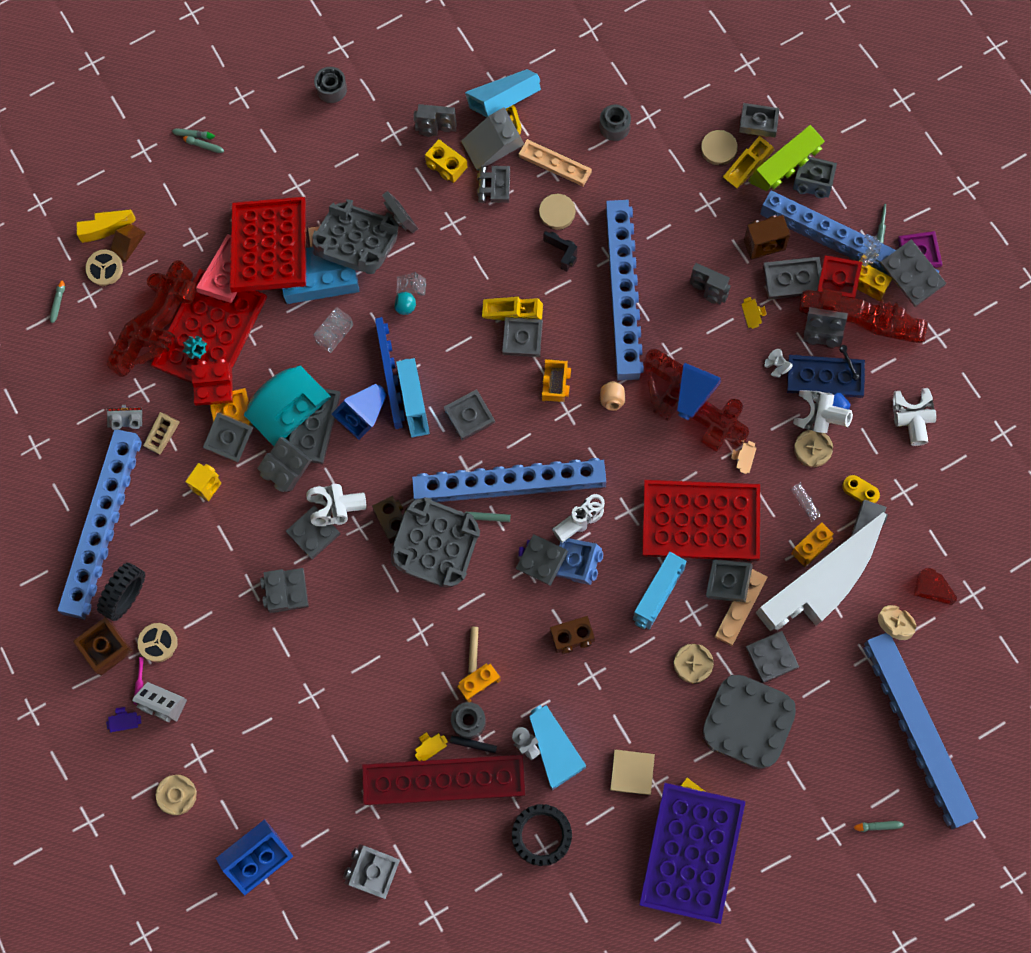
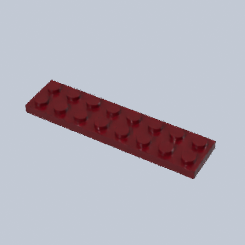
[362,755,525,806]

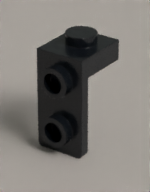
[543,231,578,272]

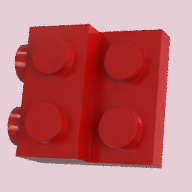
[817,255,862,304]
[191,359,233,406]

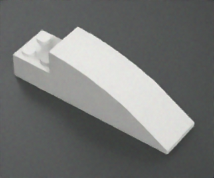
[756,512,886,631]

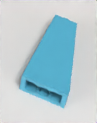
[465,69,541,117]
[396,358,430,438]
[529,705,586,790]

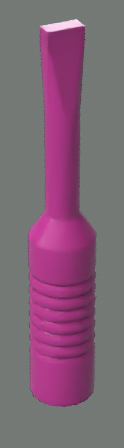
[133,657,144,704]

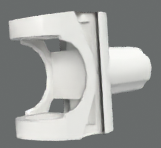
[893,388,936,446]
[793,390,853,433]
[306,484,366,526]
[552,494,605,543]

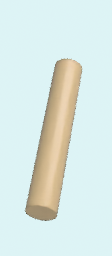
[468,627,479,673]

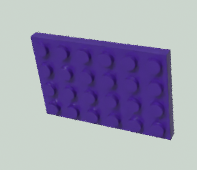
[639,783,746,924]

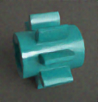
[183,336,207,359]

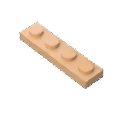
[519,139,592,187]
[715,569,768,646]

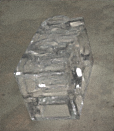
[313,307,353,353]

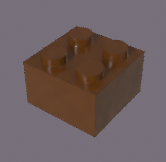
[744,215,790,260]
[73,617,133,676]

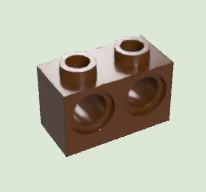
[550,616,595,654]

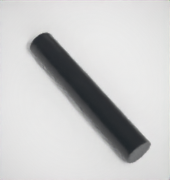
[450,735,497,754]

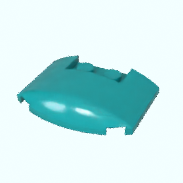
[244,365,331,446]

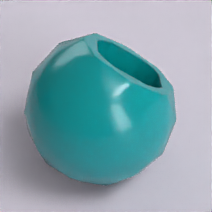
[394,292,416,315]

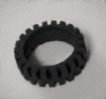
[97,562,146,621]
[512,804,572,866]

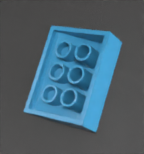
[282,247,360,304]

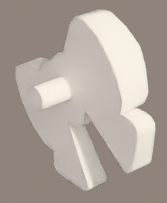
[764,349,792,378]

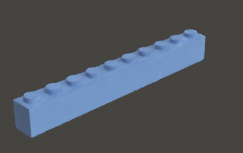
[864,633,978,829]

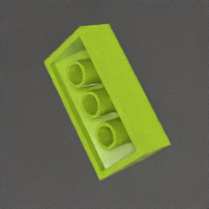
[748,125,825,191]

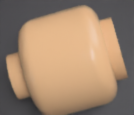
[600,381,625,411]

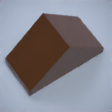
[110,224,146,262]

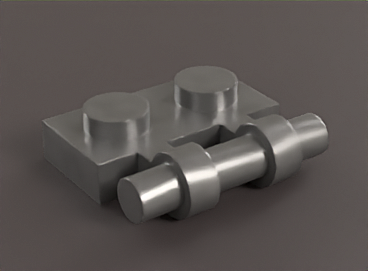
[477,166,510,203]

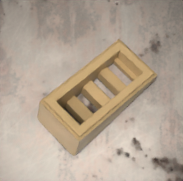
[143,412,180,455]

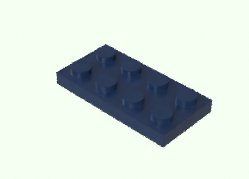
[787,355,865,398]

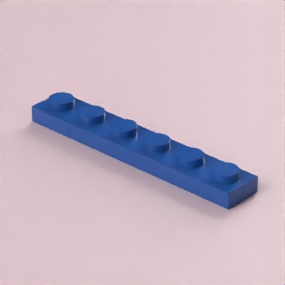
[375,317,405,429]

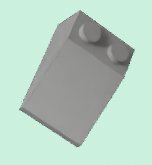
[461,107,525,171]

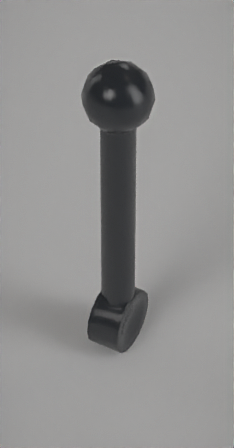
[839,345,860,381]

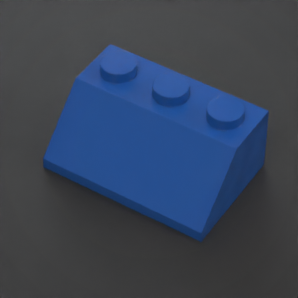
[216,819,294,895]

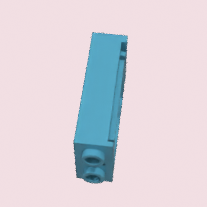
[633,551,687,629]

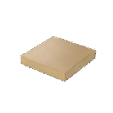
[610,750,655,795]

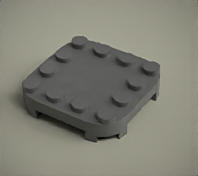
[312,199,399,274]
[391,497,480,588]
[702,675,796,770]

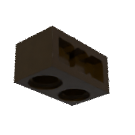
[372,496,404,544]

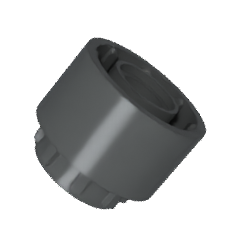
[314,67,347,103]
[599,104,631,141]
[451,702,486,739]

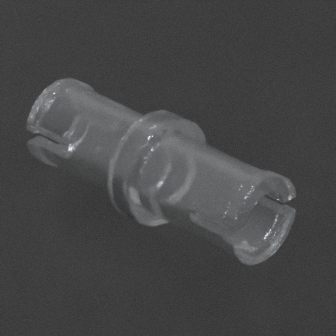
[790,483,822,522]

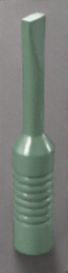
[876,204,886,244]

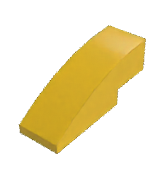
[723,136,775,188]
[77,210,136,243]
[482,297,543,321]

